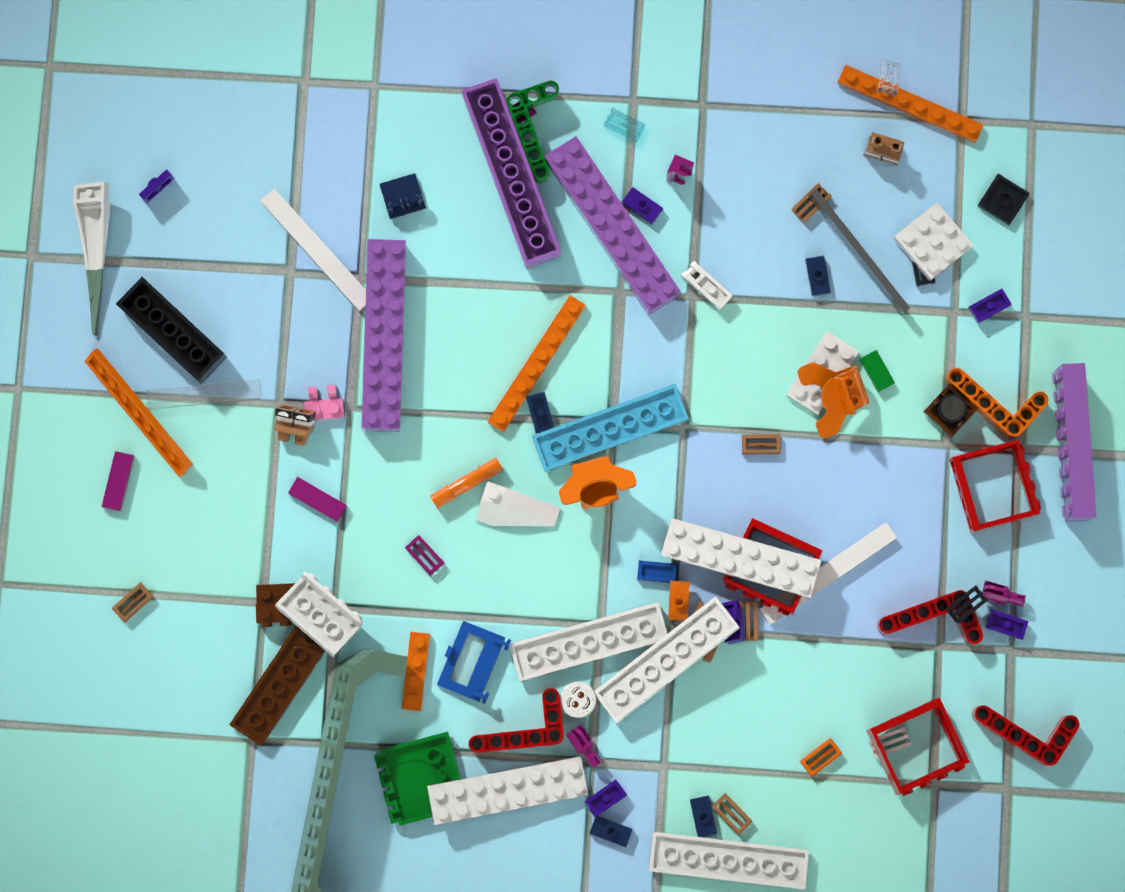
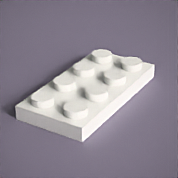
[786,331,859,416]

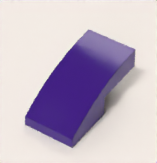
[721,600,745,644]

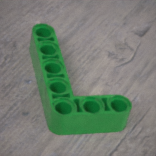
[506,80,559,184]

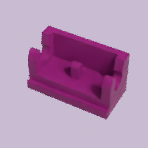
[666,154,694,185]

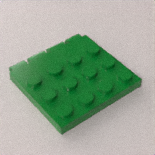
[374,731,461,826]

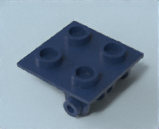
[379,173,426,219]

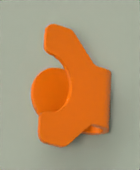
[797,362,870,438]
[559,456,637,509]

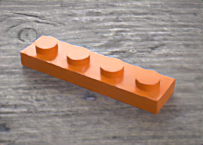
[401,632,430,711]

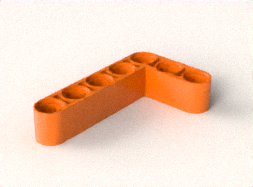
[945,368,1049,439]

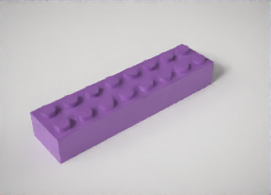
[1052,363,1097,522]

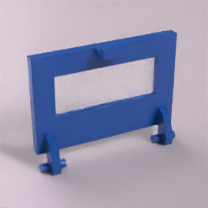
[437,621,511,704]

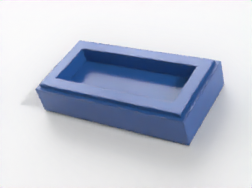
[637,560,677,583]

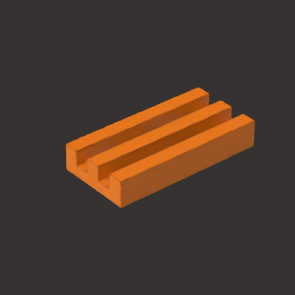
[799,738,842,777]

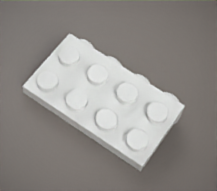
[275,572,363,657]

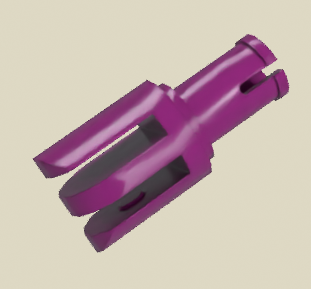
[982,580,1026,607]
[566,724,602,768]

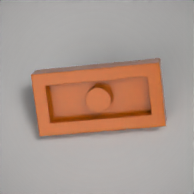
[668,581,690,621]

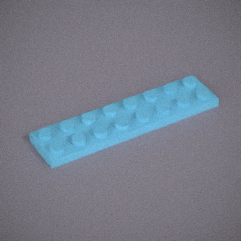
[532,384,689,472]

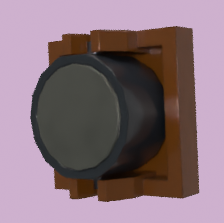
[923,383,978,438]

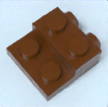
[256,583,295,627]

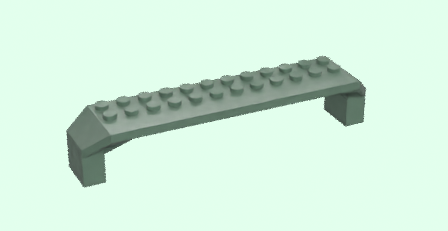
[291,649,408,892]

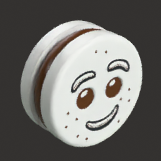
[560,682,596,718]

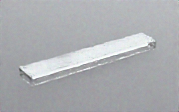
[145,380,262,410]

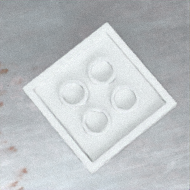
[893,203,974,281]

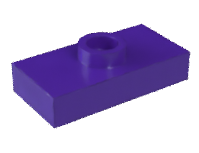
[139,169,175,204]
[622,187,663,224]
[968,288,1012,324]
[985,609,1029,640]
[584,779,627,818]

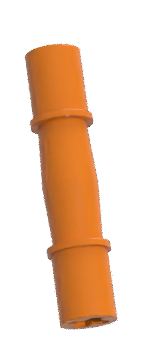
[430,457,503,509]

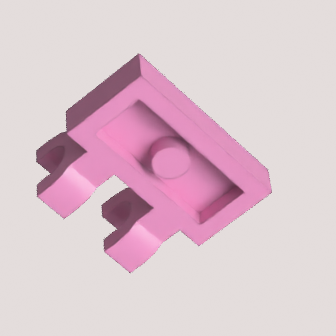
[304,385,345,420]

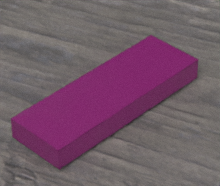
[101,451,135,511]
[288,476,347,522]

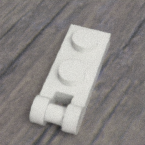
[681,261,733,310]

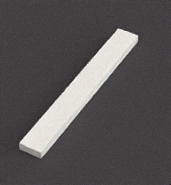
[260,188,366,312]
[759,522,897,625]

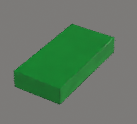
[859,350,895,393]

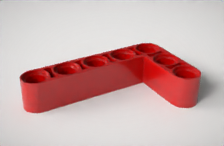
[877,590,983,645]
[468,688,564,753]
[972,705,1080,766]

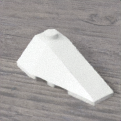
[476,481,561,527]

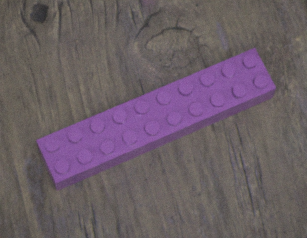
[461,78,562,269]
[544,136,681,316]
[361,239,406,432]

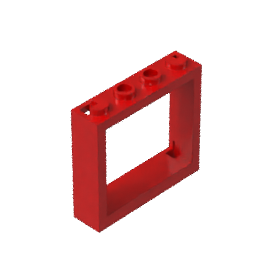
[949,439,1041,533]
[722,518,823,616]
[866,697,970,797]

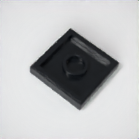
[977,174,1030,225]

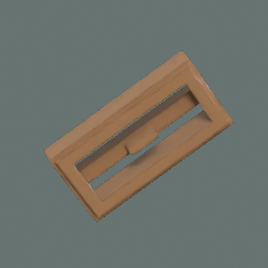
[791,183,832,223]
[742,434,781,455]
[112,582,154,623]
[739,602,758,641]
[711,793,753,835]

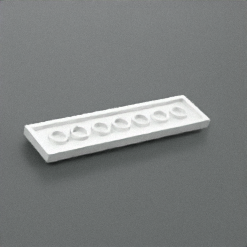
[661,518,821,598]
[594,596,740,723]
[509,602,667,682]
[427,756,588,825]
[649,832,809,890]

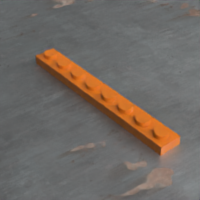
[837,65,984,143]
[487,295,586,433]
[84,348,193,477]

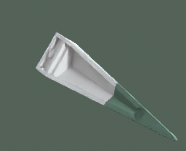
[73,181,111,336]

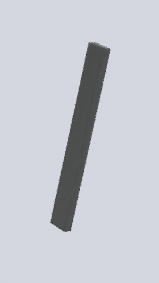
[808,189,910,315]

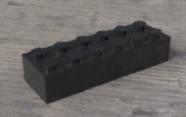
[116,277,227,384]

